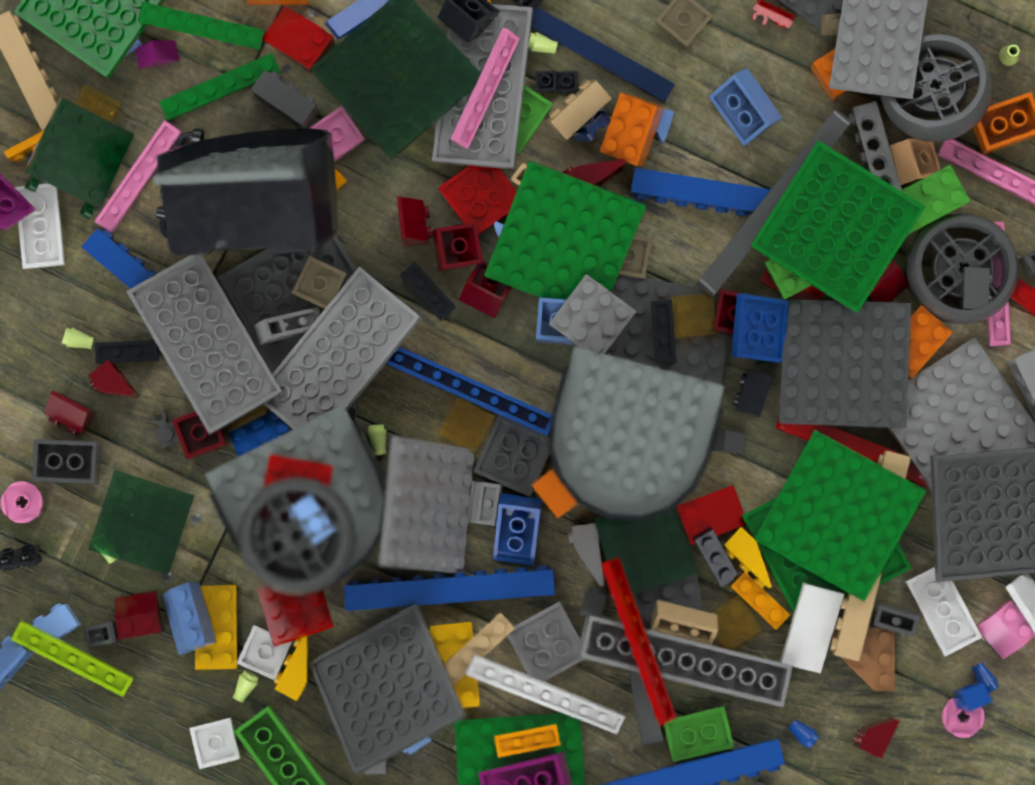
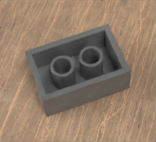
[251,70,319,128]
[32,439,101,485]

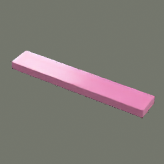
[451,28,520,149]
[94,120,182,234]
[937,139,1035,205]
[983,222,1011,346]

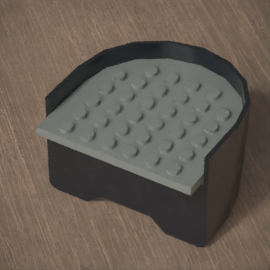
[153,128,338,256]
[549,346,724,521]
[205,405,386,582]

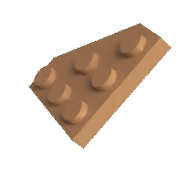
[831,627,895,691]

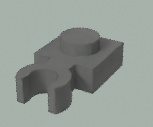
[151,410,180,449]

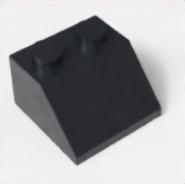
[437,0,500,43]

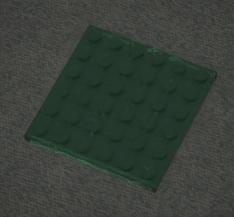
[310,0,481,160]

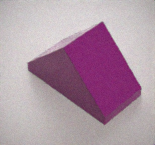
[135,40,180,69]

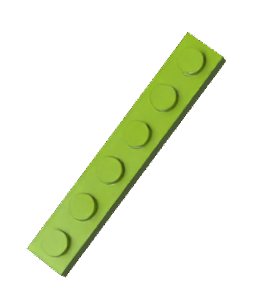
[11,620,133,697]

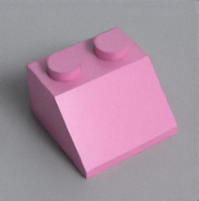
[977,600,1035,659]

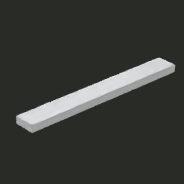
[465,654,626,734]

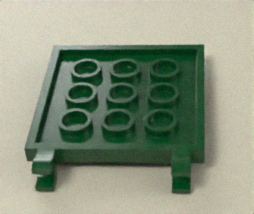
[24,97,134,219]

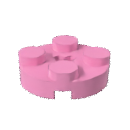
[1,481,44,523]
[941,698,985,738]

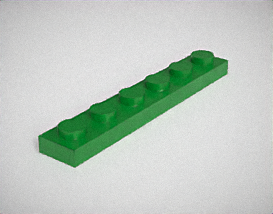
[138,2,264,50]
[159,53,281,121]

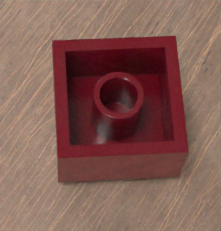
[172,411,228,461]

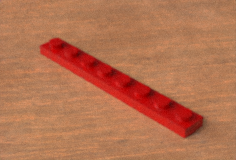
[601,557,676,725]

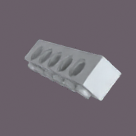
[848,101,901,191]

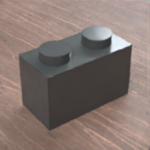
[960,267,993,309]
[872,601,920,637]

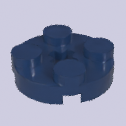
[572,108,611,143]

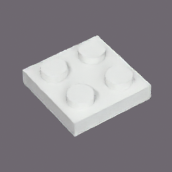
[237,625,292,680]
[189,718,241,769]

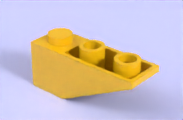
[722,527,772,589]
[274,636,309,701]

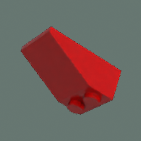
[262,6,335,74]
[675,485,746,546]

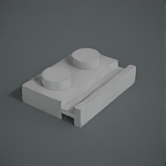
[467,481,503,526]

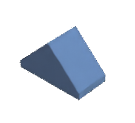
[655,109,674,145]

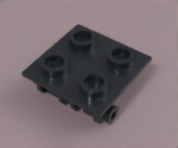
[0,544,42,571]

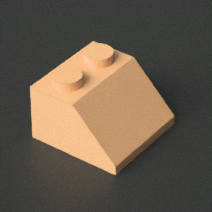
[889,138,941,186]

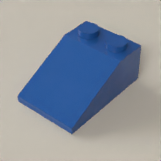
[493,493,543,566]

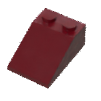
[562,159,626,187]
[397,196,432,247]

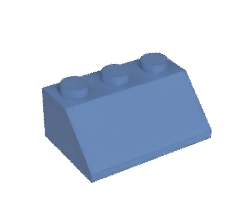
[708,68,783,146]
[536,298,575,345]
[162,582,217,655]
[0,635,34,690]

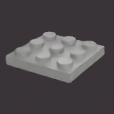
[549,274,637,354]
[507,601,585,682]

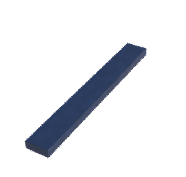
[531,7,675,103]

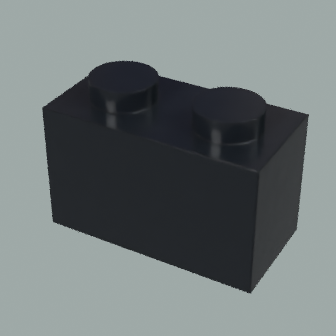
[733,369,773,418]

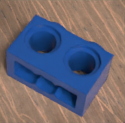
[953,681,992,712]

